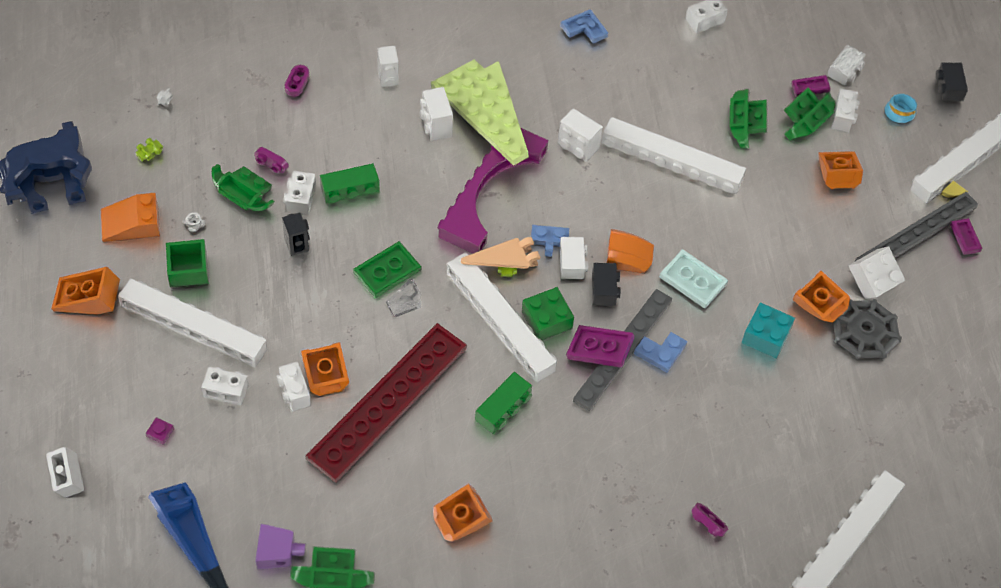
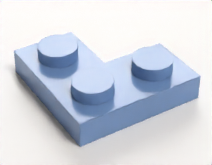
[560,9,608,43]
[634,332,688,373]

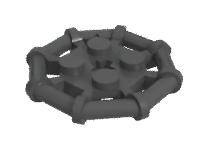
[833,299,902,360]

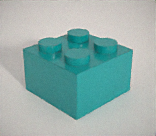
[742,302,795,359]

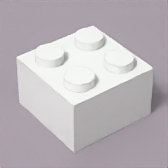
[420,87,453,141]
[558,108,602,162]
[848,247,905,299]

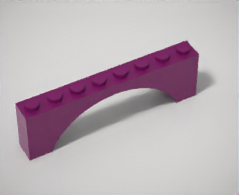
[437,127,548,254]

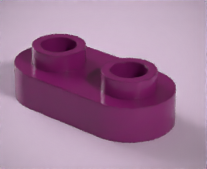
[285,65,309,96]
[254,147,289,174]
[691,503,728,537]

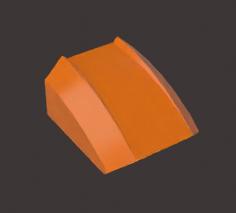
[819,151,863,190]
[607,229,654,273]
[792,271,850,323]
[301,342,349,396]
[433,484,493,541]

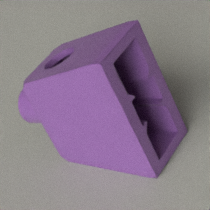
[256,524,306,569]

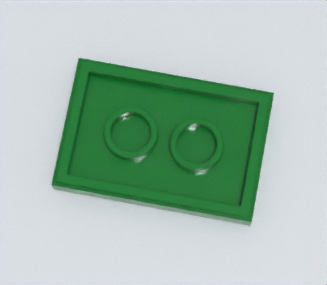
[353,241,422,298]

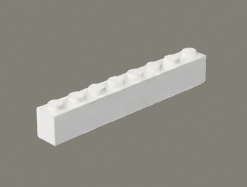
[910,112,1001,204]
[601,117,746,195]
[447,252,557,383]
[118,278,267,368]
[792,470,905,588]

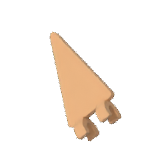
[460,237,541,269]

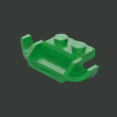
[784,88,836,140]
[730,89,767,149]
[211,164,275,211]
[290,547,375,588]

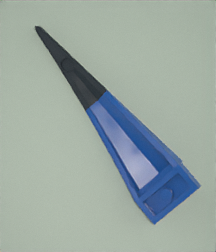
[148,482,228,588]

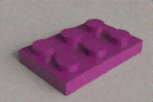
[566,325,635,368]

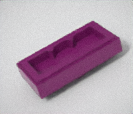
[791,75,831,97]
[950,218,982,255]

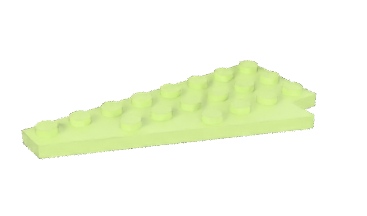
[431,59,528,166]

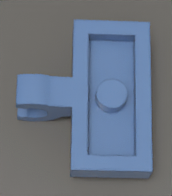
[531,225,569,257]

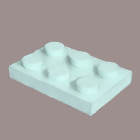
[659,249,728,309]

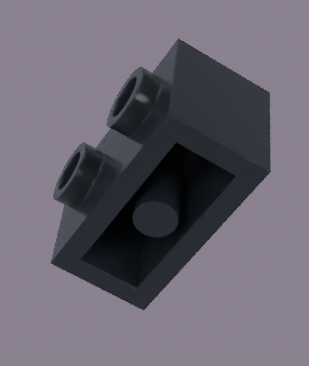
[936,62,968,101]
[282,212,310,256]
[592,263,621,306]

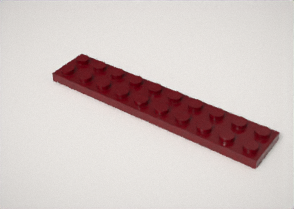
[305,323,467,483]

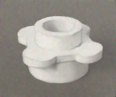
[157,88,173,106]
[183,213,206,232]

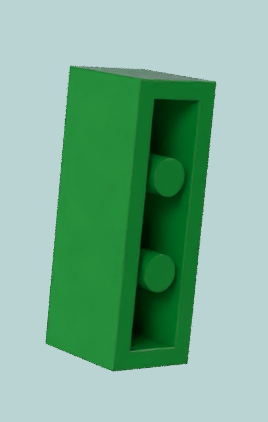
[320,163,380,203]
[475,372,532,434]

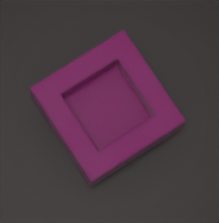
[145,417,174,445]

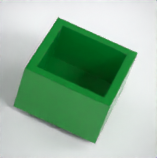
[166,239,209,287]
[521,287,574,340]

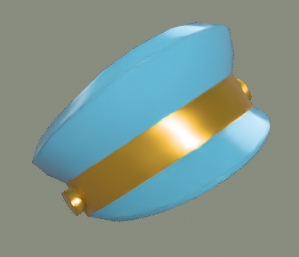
[885,94,917,123]

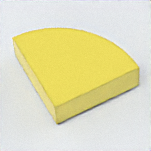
[941,181,968,198]

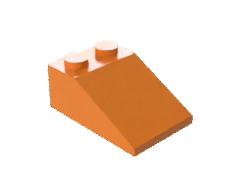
[101,193,160,242]
[51,267,120,315]

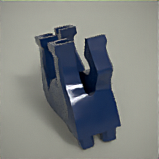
[0,121,92,214]

